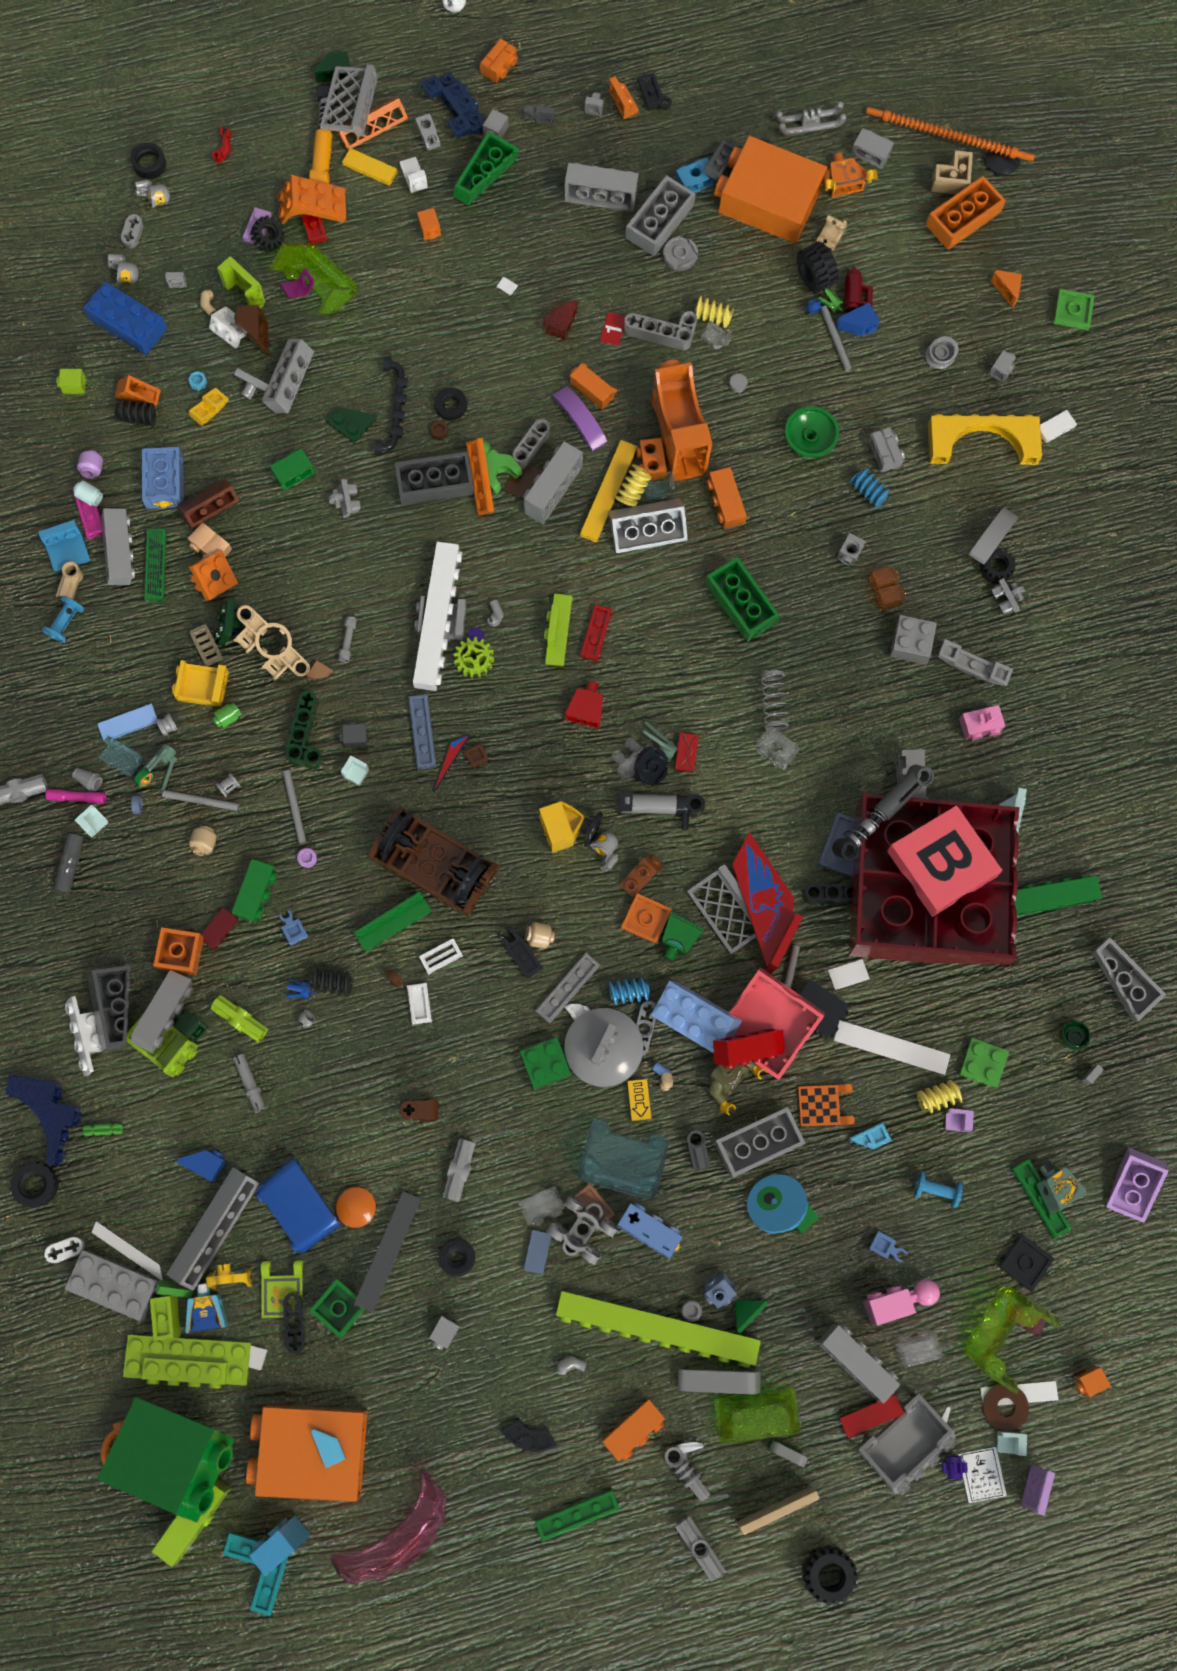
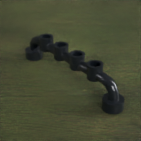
[374,356,408,455]

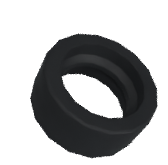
[130,143,166,179]

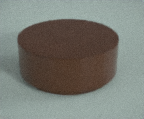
[430,421,449,440]
[384,969,403,988]

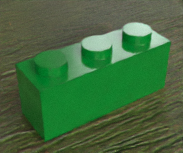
[232,859,278,924]

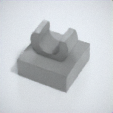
[585,92,604,117]

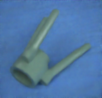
[638,721,678,760]
[142,744,177,794]

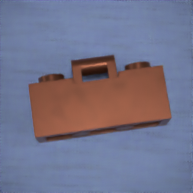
[176,479,239,528]

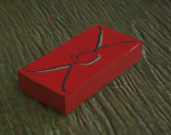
[675,733,699,773]

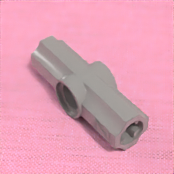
[0,774,48,805]
[442,1139,476,1202]
[675,1515,726,1582]

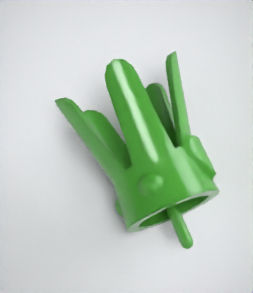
[818,286,844,313]

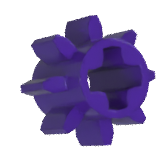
[942,1455,968,1479]

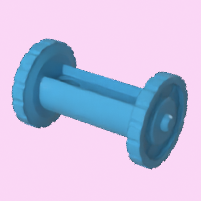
[42,596,85,643]
[914,1171,963,1208]

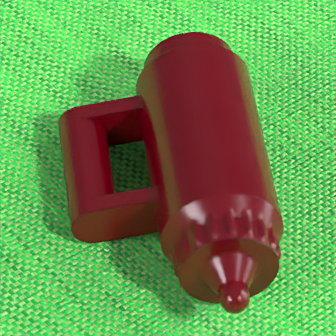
[844,266,873,313]

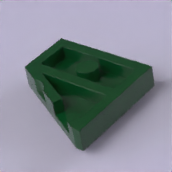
[326,407,377,444]

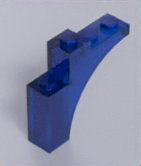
[5,1075,82,1166]

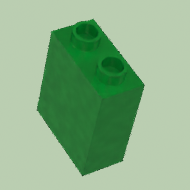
[96,1397,235,1523]

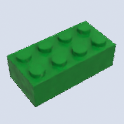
[705,557,780,642]

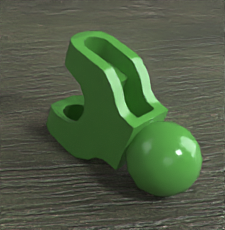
[483,439,522,495]

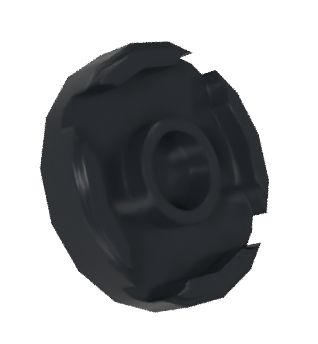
[634,747,668,785]

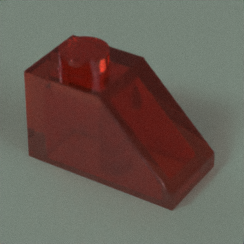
[543,300,578,340]

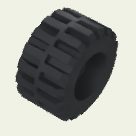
[796,241,839,293]
[802,1546,858,1605]

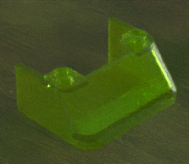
[269,244,359,314]
[965,1287,1061,1394]

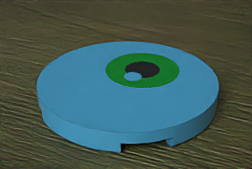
[747,1174,808,1234]

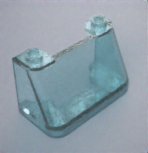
[578,1119,670,1199]

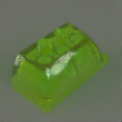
[713,1388,801,1443]

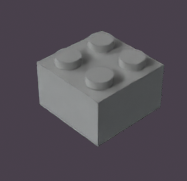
[889,615,937,665]

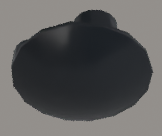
[985,144,1020,177]

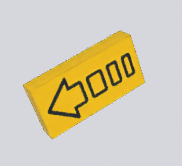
[627,1079,651,1121]

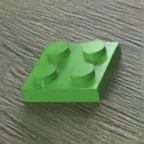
[1053,289,1095,330]
[959,1038,1009,1089]

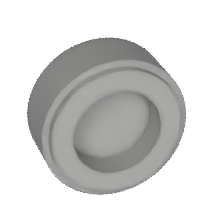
[729,373,748,393]
[681,1301,702,1322]

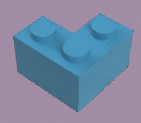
[249,1515,311,1576]

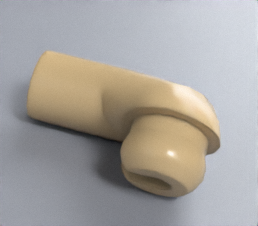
[200,290,217,317]

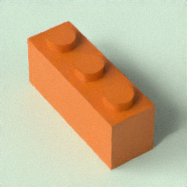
[706,467,747,529]
[602,1399,665,1462]

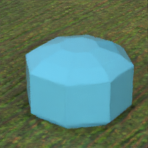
[188,371,208,391]

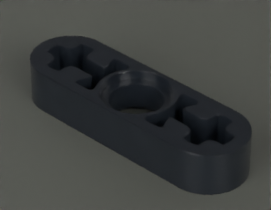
[283,1292,306,1354]

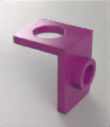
[280,268,315,299]

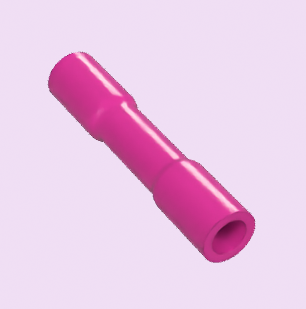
[46,789,106,804]

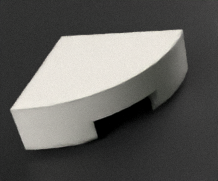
[565,1004,590,1021]

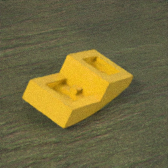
[189,387,229,426]

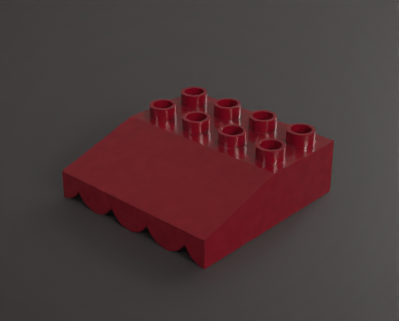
[849,793,1019,965]

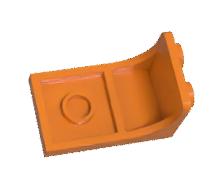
[277,175,346,224]

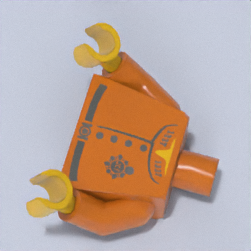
[823,153,878,198]

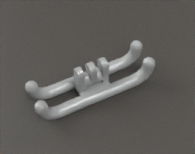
[776,101,847,135]

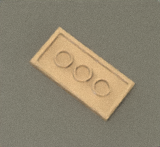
[736,1486,819,1535]

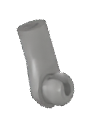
[487,600,504,627]
[556,1356,587,1375]

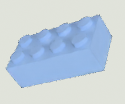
[651,981,742,1053]

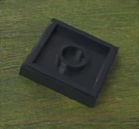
[998,1234,1054,1292]

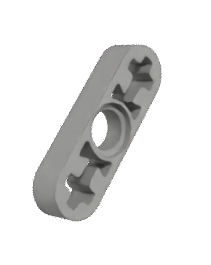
[636,1001,656,1057]

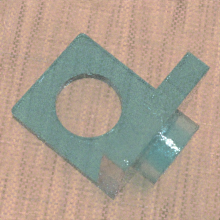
[643,471,675,499]

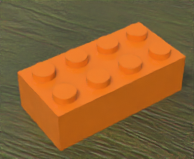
[926,176,1006,250]

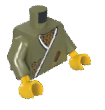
[709,1061,767,1116]

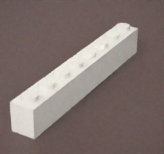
[413,542,463,691]

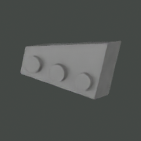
[895,749,928,799]

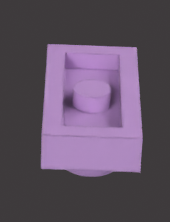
[242,208,272,246]

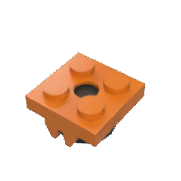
[189,550,238,601]

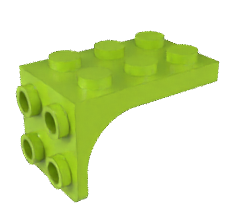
[127,1013,199,1078]

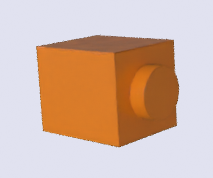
[417,208,441,240]
[1074,1366,1111,1397]

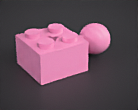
[863,1279,940,1325]

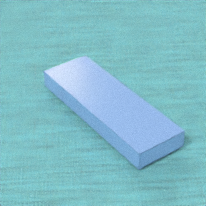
[98,704,158,742]

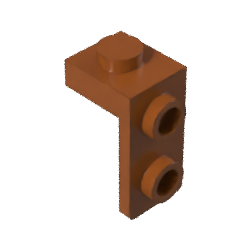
[620,854,664,897]

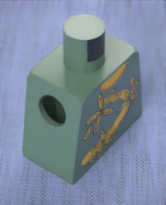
[1037,1162,1087,1214]

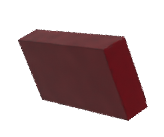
[201,908,239,950]

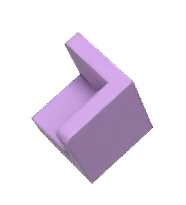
[945,1108,974,1132]

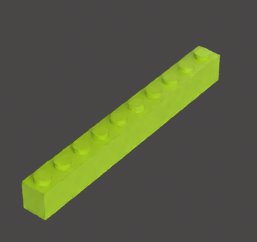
[556,1291,761,1368]

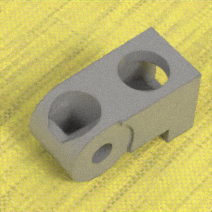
[415,113,440,151]

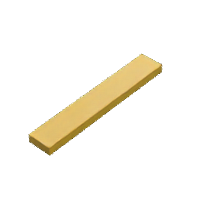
[580,440,638,543]

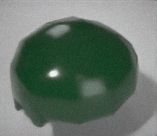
[1060,1020,1091,1050]

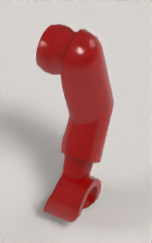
[212,126,232,163]

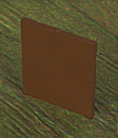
[504,465,543,498]

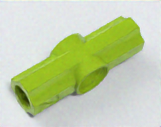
[210,995,268,1043]

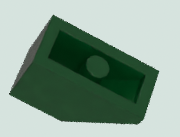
[314,51,350,82]
[174,1010,208,1042]

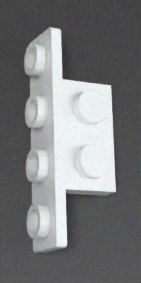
[65,996,101,1076]

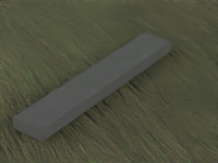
[354,1192,421,1313]

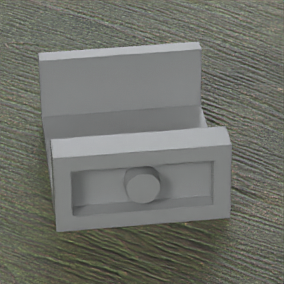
[415,596,467,641]

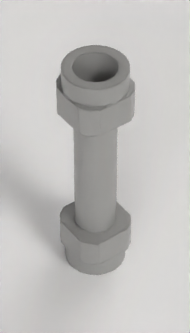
[338,616,357,663]

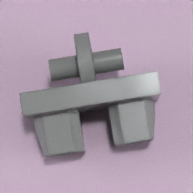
[328,479,361,518]
[991,578,1025,614]

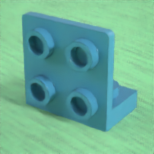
[38,520,90,573]

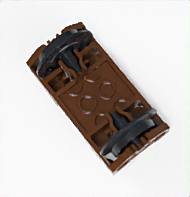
[368,806,499,918]

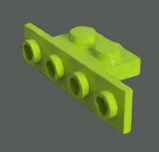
[544,594,573,667]

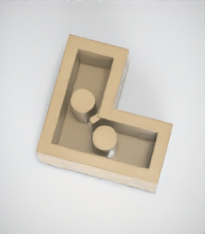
[931,151,973,194]

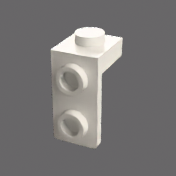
[400,157,427,193]

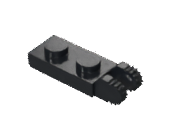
[498,926,543,980]

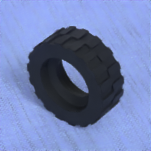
[10,1162,59,1208]

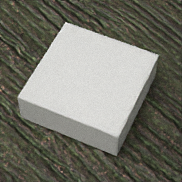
[249,1345,268,1370]

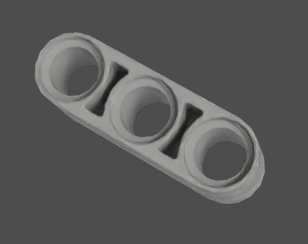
[513,419,550,469]

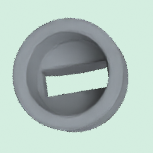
[298,1010,316,1028]

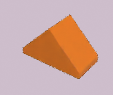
[991,270,1022,307]

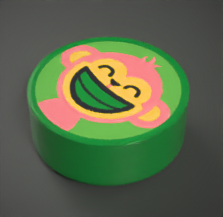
[134,768,154,788]

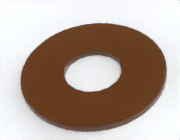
[983,1383,1029,1432]

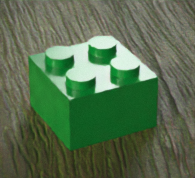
[520,1037,571,1091]
[309,1279,366,1338]

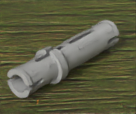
[233,1054,267,1113]

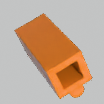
[570,363,618,410]

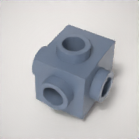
[704,1272,737,1309]

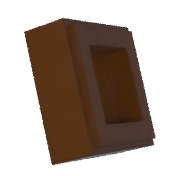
[464,743,490,769]

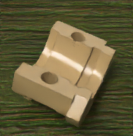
[816,215,847,251]

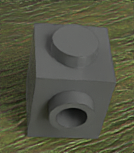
[339,722,368,749]

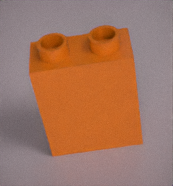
[714,136,827,244]
[246,1405,368,1502]

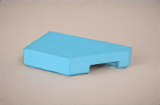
[849,1122,892,1149]
[311,1429,346,1468]

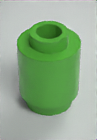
[212,703,242,729]

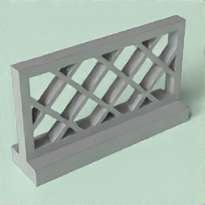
[320,64,378,137]
[687,864,756,955]

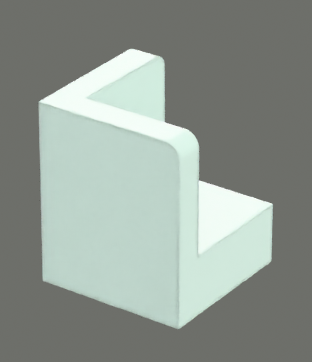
[341,755,369,786]
[75,805,108,838]
[997,1431,1027,1456]

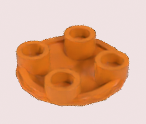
[336,1187,376,1228]

